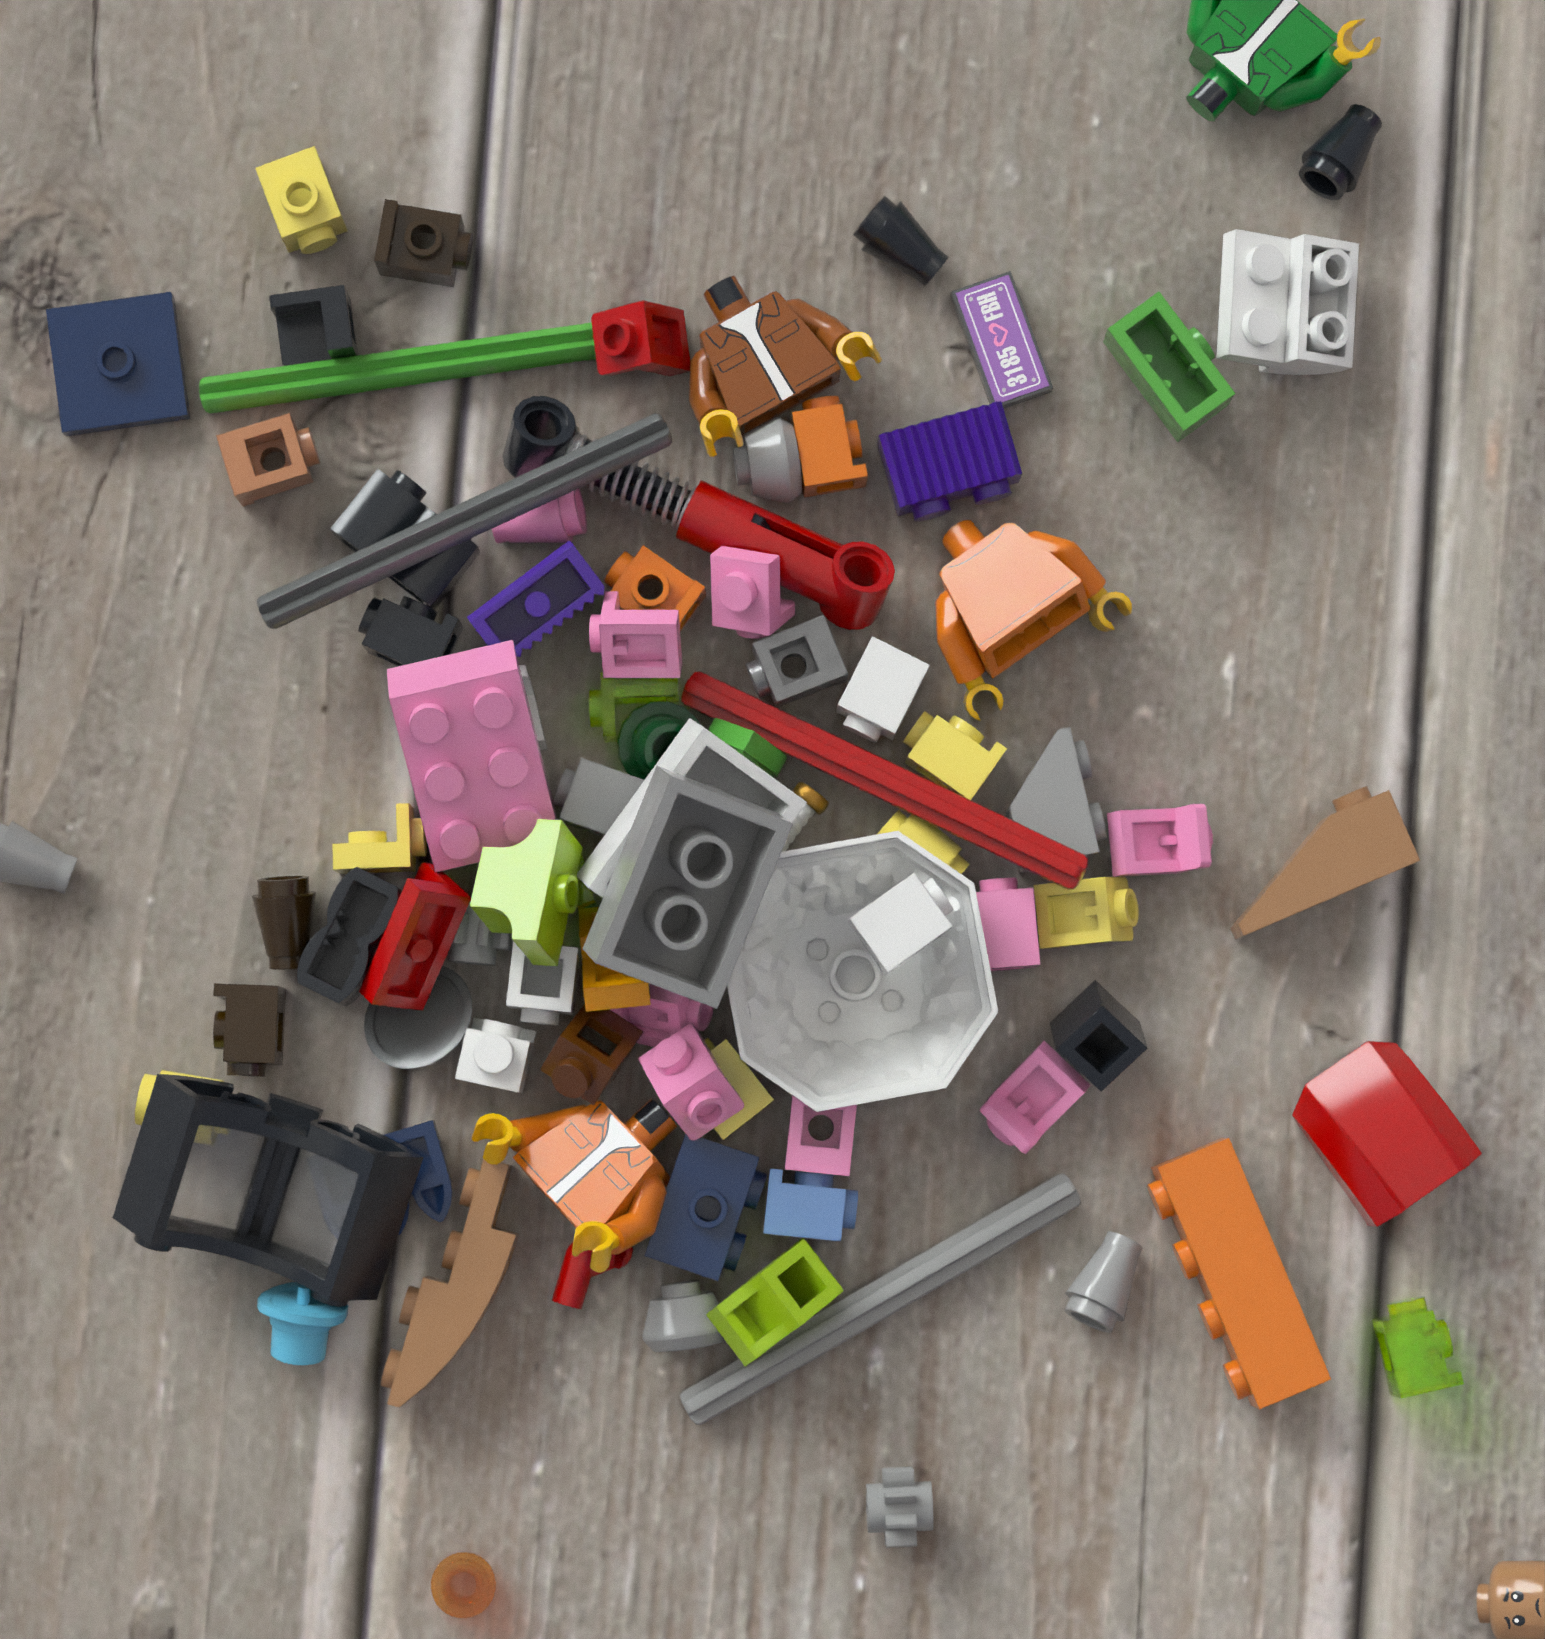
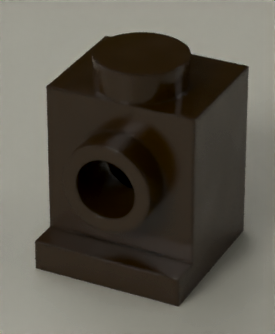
[374,199,473,287]
[213,983,286,1077]

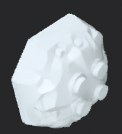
[727,831,998,1112]

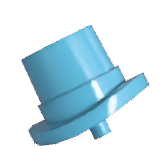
[257,1282,349,1365]

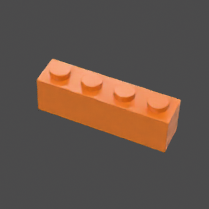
[1147,1138,1331,1410]

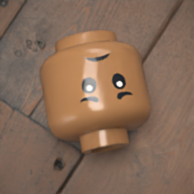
[1477,1561,1545,1639]

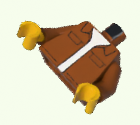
[689,276,882,457]

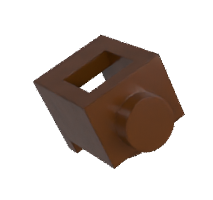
[540,1004,644,1105]

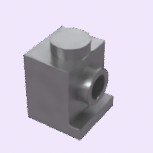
[745,615,848,708]

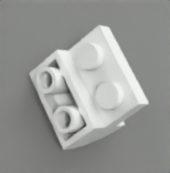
[1216,229,1359,375]

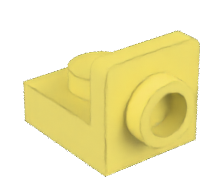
[332,803,427,874]
[1034,877,1139,949]

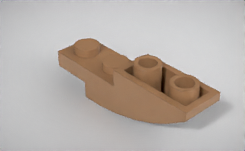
[381,1159,520,1408]

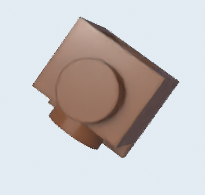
[216,413,320,507]

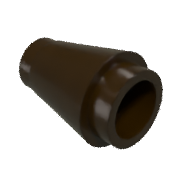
[252,875,316,970]

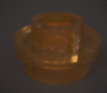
[431,1552,496,1618]

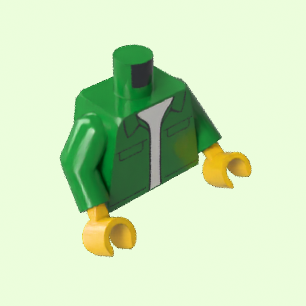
[1186,0,1381,122]

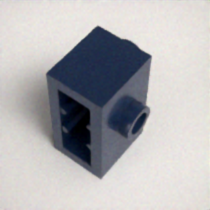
[644,1134,767,1281]

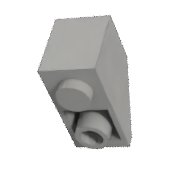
[1005,727,1107,874]

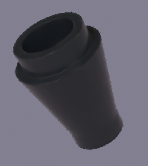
[1299,104,1382,200]
[853,196,948,286]

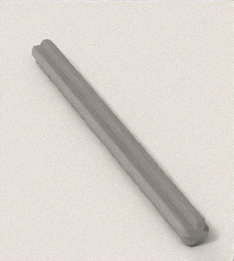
[680,1174,1081,1425]

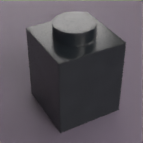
[1050,980,1148,1092]

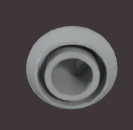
[733,417,802,504]
[642,1280,724,1352]

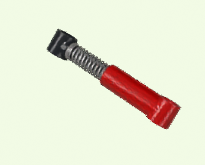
[502,396,895,630]

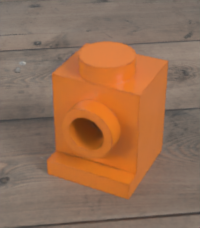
[791,396,868,498]
[604,545,706,632]

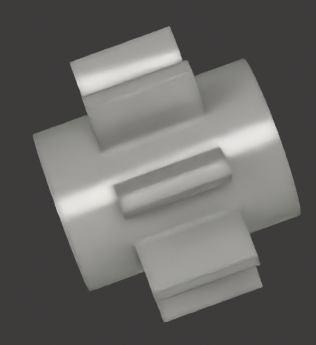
[447,901,513,966]
[866,1467,933,1548]

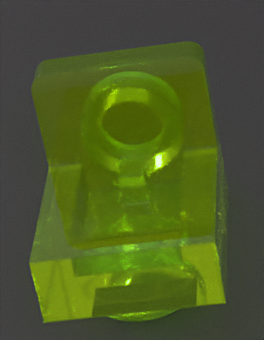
[589,672,679,743]

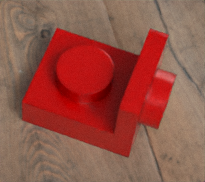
[591,300,690,377]

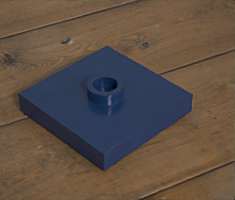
[46,292,191,437]

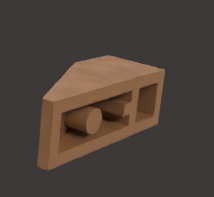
[1230,786,1420,940]

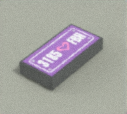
[950,271,1053,409]

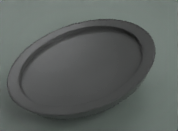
[364,966,472,1069]

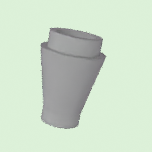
[0,821,78,894]
[1065,1231,1143,1333]

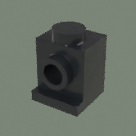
[358,596,463,666]

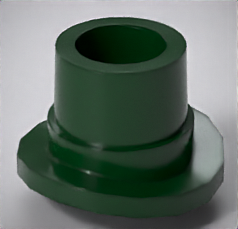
[617,700,700,780]

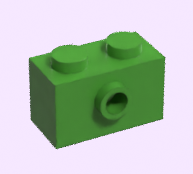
[1103,291,1235,442]

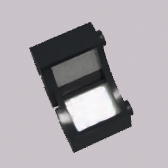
[112,1074,424,1307]

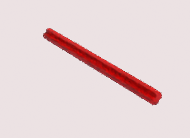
[681,671,1089,890]

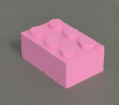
[387,640,557,872]

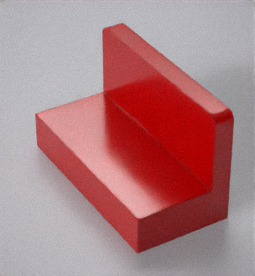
[359,862,471,1011]

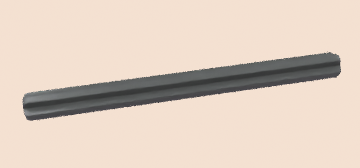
[257,413,672,629]

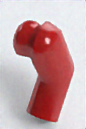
[551,1242,633,1309]

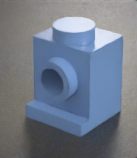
[763,1168,858,1241]

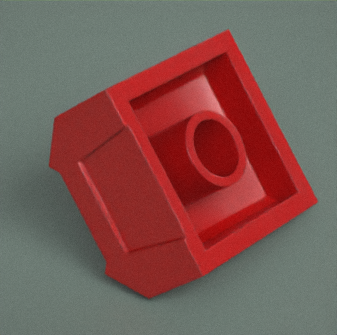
[1292,1041,1482,1227]

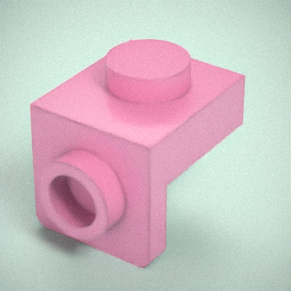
[710,546,795,639]
[1107,804,1213,877]
[638,1023,744,1140]
[980,1041,1090,1154]

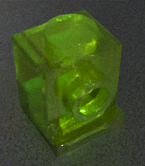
[1372,1296,1464,1398]

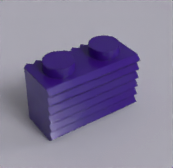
[877,401,1022,522]
[467,540,605,657]

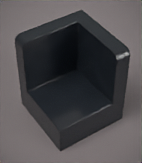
[269,285,358,366]

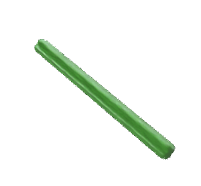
[199,323,596,413]

